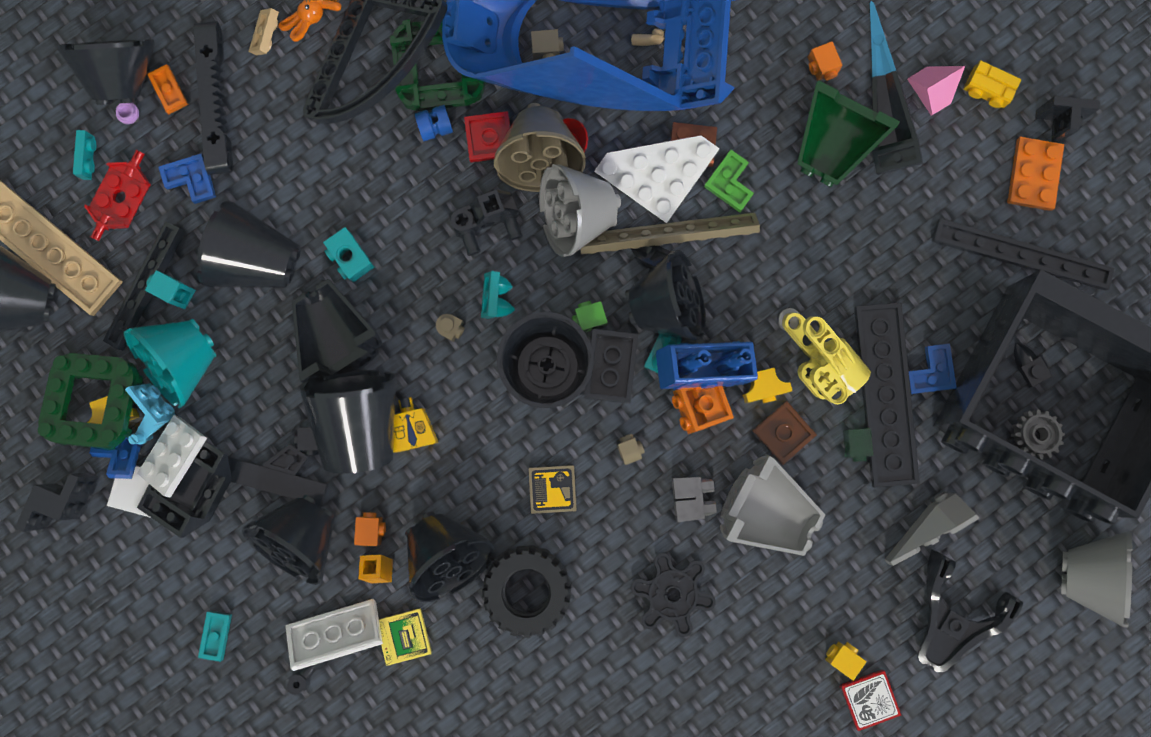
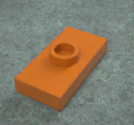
[147,64,189,114]

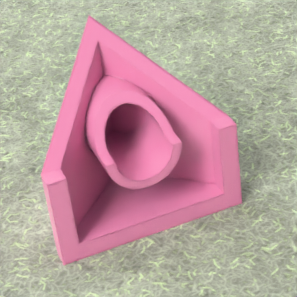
[907,66,965,116]

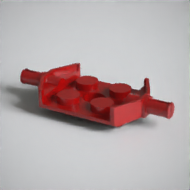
[84,150,151,241]

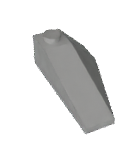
[885,491,979,566]

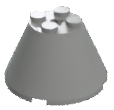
[539,164,621,257]
[1061,532,1132,628]

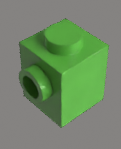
[572,301,608,332]

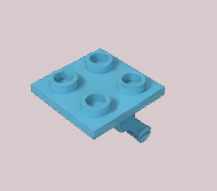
[125,383,175,445]

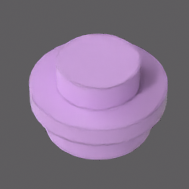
[116,103,139,124]

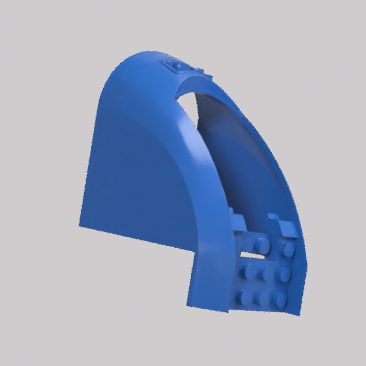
[442,0,735,111]

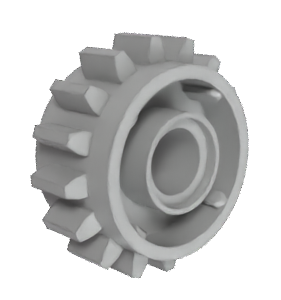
[1011,410,1065,460]

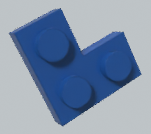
[159,154,216,204]
[909,344,957,394]
[89,434,142,479]

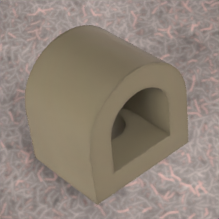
[436,314,465,342]
[616,434,645,465]

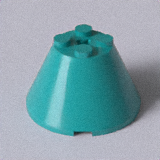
[124,319,216,408]

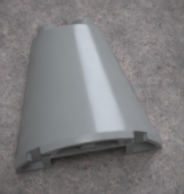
[720,456,825,556]

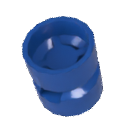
[414,104,453,142]

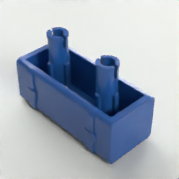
[656,341,758,390]

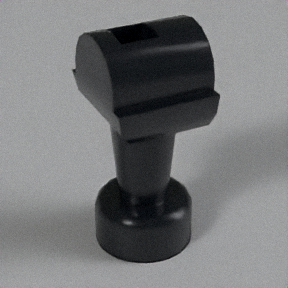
[287,661,326,695]

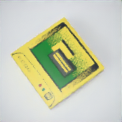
[379,608,432,666]

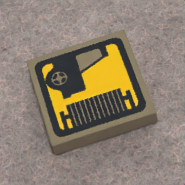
[529,465,577,514]

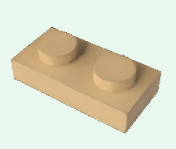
[249,8,279,56]

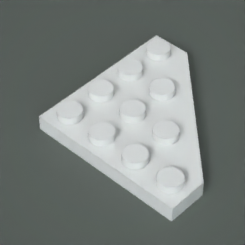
[594,136,719,223]

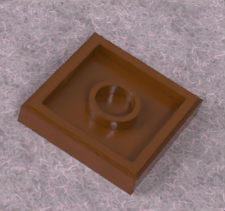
[752,401,817,465]

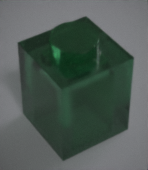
[843,428,874,462]

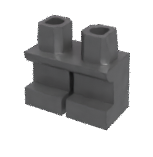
[671,477,717,522]

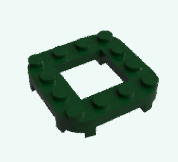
[390,19,485,111]
[38,353,143,450]

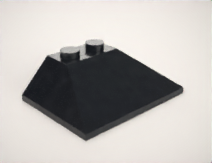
[137,441,232,538]

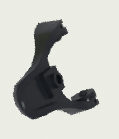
[918,549,1023,672]

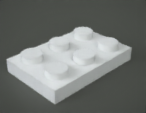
[137,415,207,497]

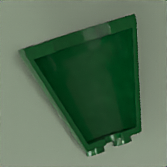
[797,80,900,188]

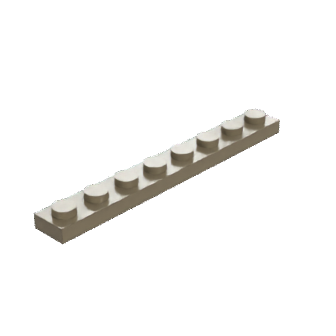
[580,213,760,254]

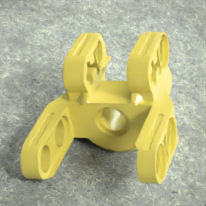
[782,312,871,405]

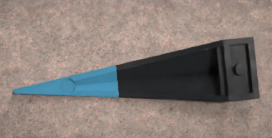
[870,1,923,175]

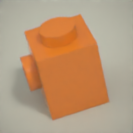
[807,41,843,81]
[354,512,386,546]

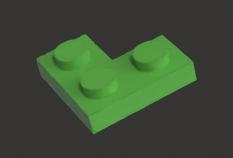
[704,150,754,212]

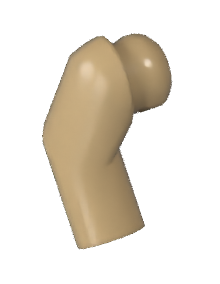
[631,28,664,46]

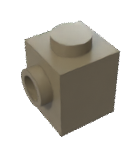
[531,29,564,61]

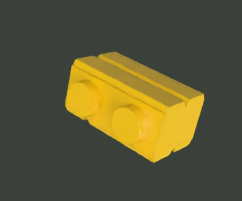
[963,60,1021,108]

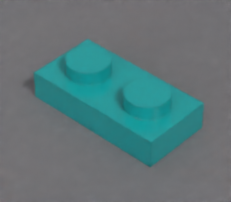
[73,130,97,180]
[198,611,232,662]

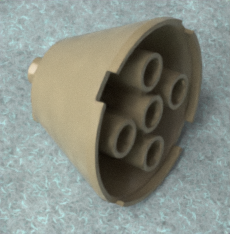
[494,103,585,192]

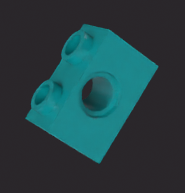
[323,227,375,282]
[145,270,196,309]

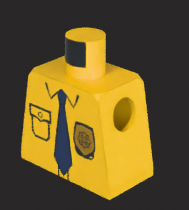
[393,398,438,453]

